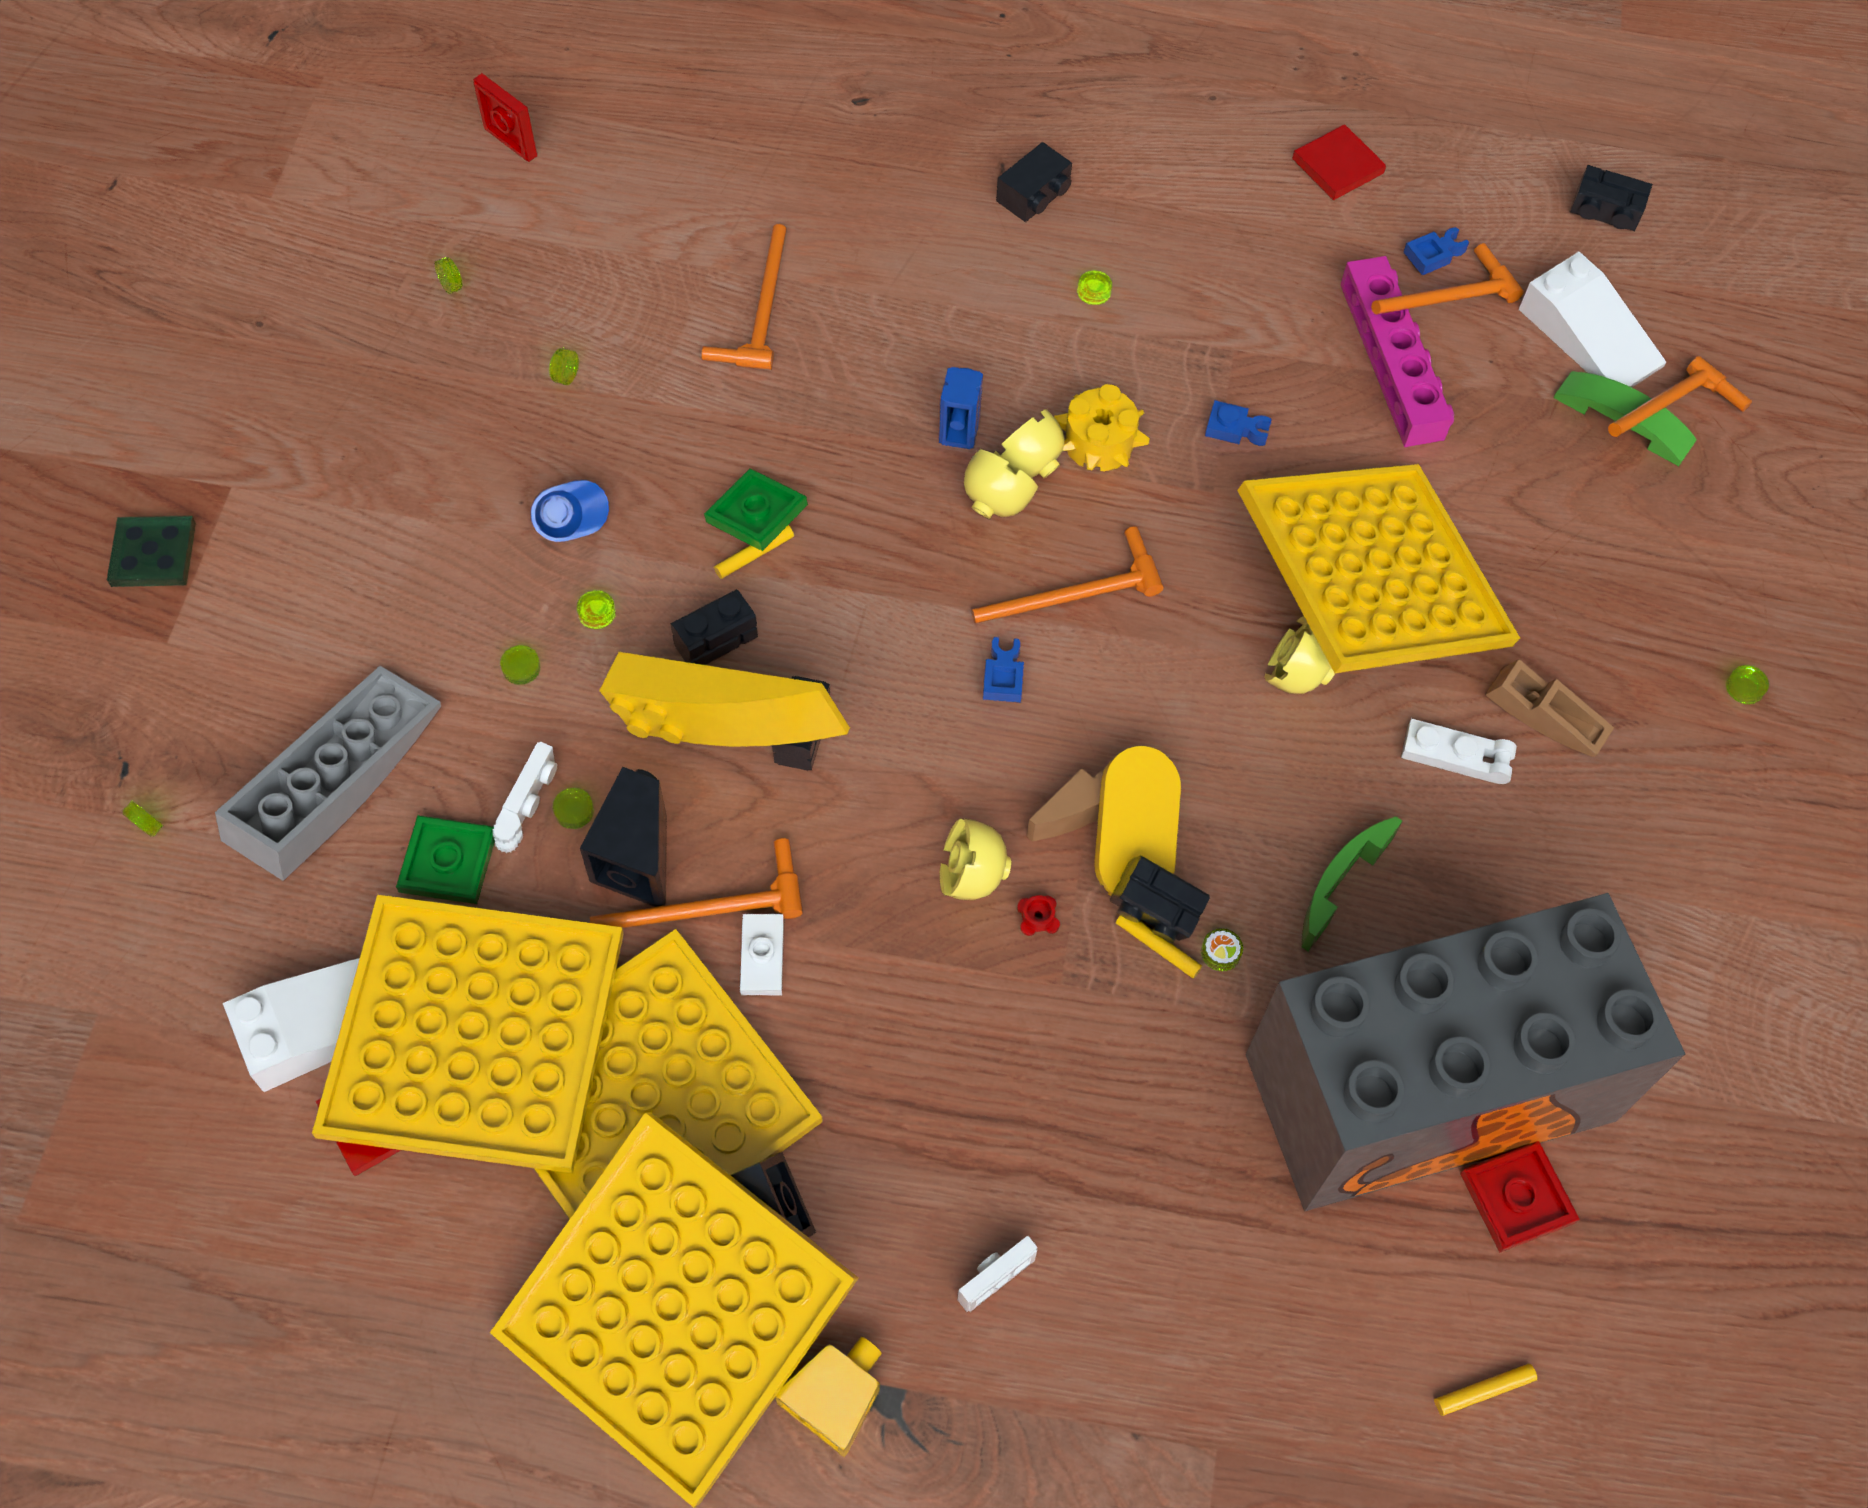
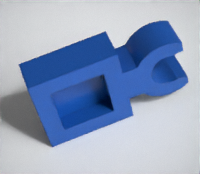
[1404,227,1469,275]
[1205,400,1272,446]
[983,637,1024,703]

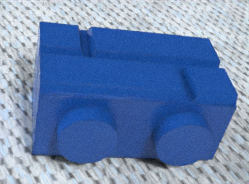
[939,367,983,449]

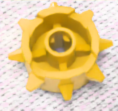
[1054,384,1150,471]

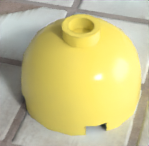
[993,409,1065,479]
[964,449,1038,519]
[1264,616,1335,694]
[940,819,1011,900]

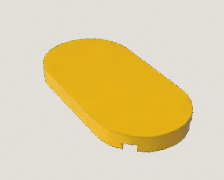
[1094,746,1181,896]

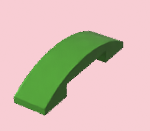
[1554,371,1697,467]
[1302,817,1402,952]

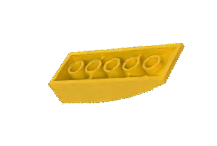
[599,652,850,747]

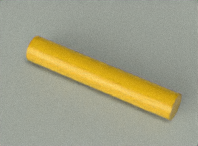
[714,525,794,579]
[1116,915,1202,979]
[1434,1363,1537,1416]

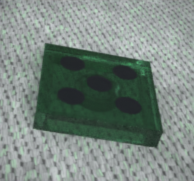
[107,516,196,587]

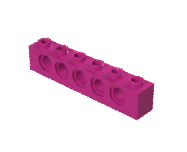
[1340,256,1454,447]

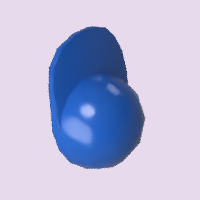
[531,480,609,542]

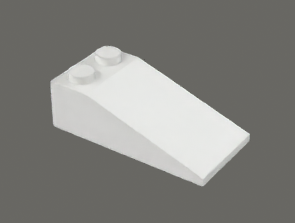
[1519,252,1666,387]
[223,958,360,1092]

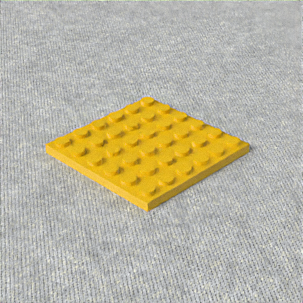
[1237,464,1520,673]
[312,895,624,1173]
[533,929,823,1220]
[490,1112,859,1508]

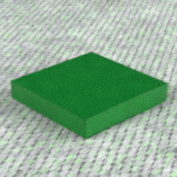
[704,468,808,551]
[396,815,495,904]

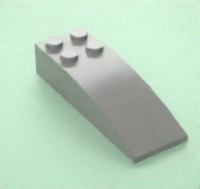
[215,666,441,881]

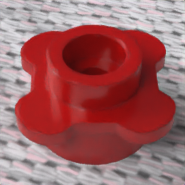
[1017,895,1060,936]

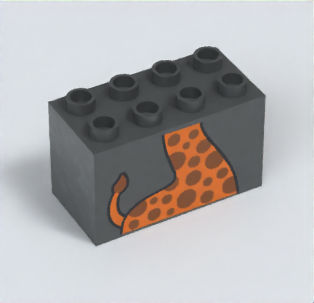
[1245,893,1685,1212]

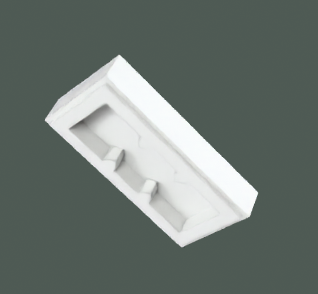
[740,914,784,995]
[957,1236,1038,1312]

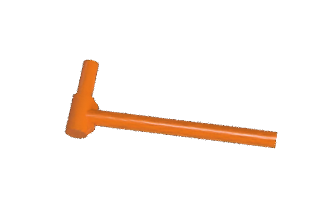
[702,224,786,370]
[1371,243,1524,315]
[1608,356,1752,437]
[971,526,1164,624]
[590,838,803,928]

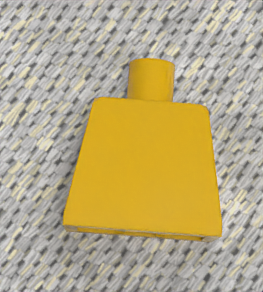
[775,1337,882,1457]

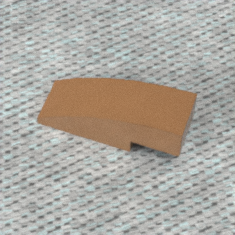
[1485,659,1614,757]
[1027,753,1119,842]

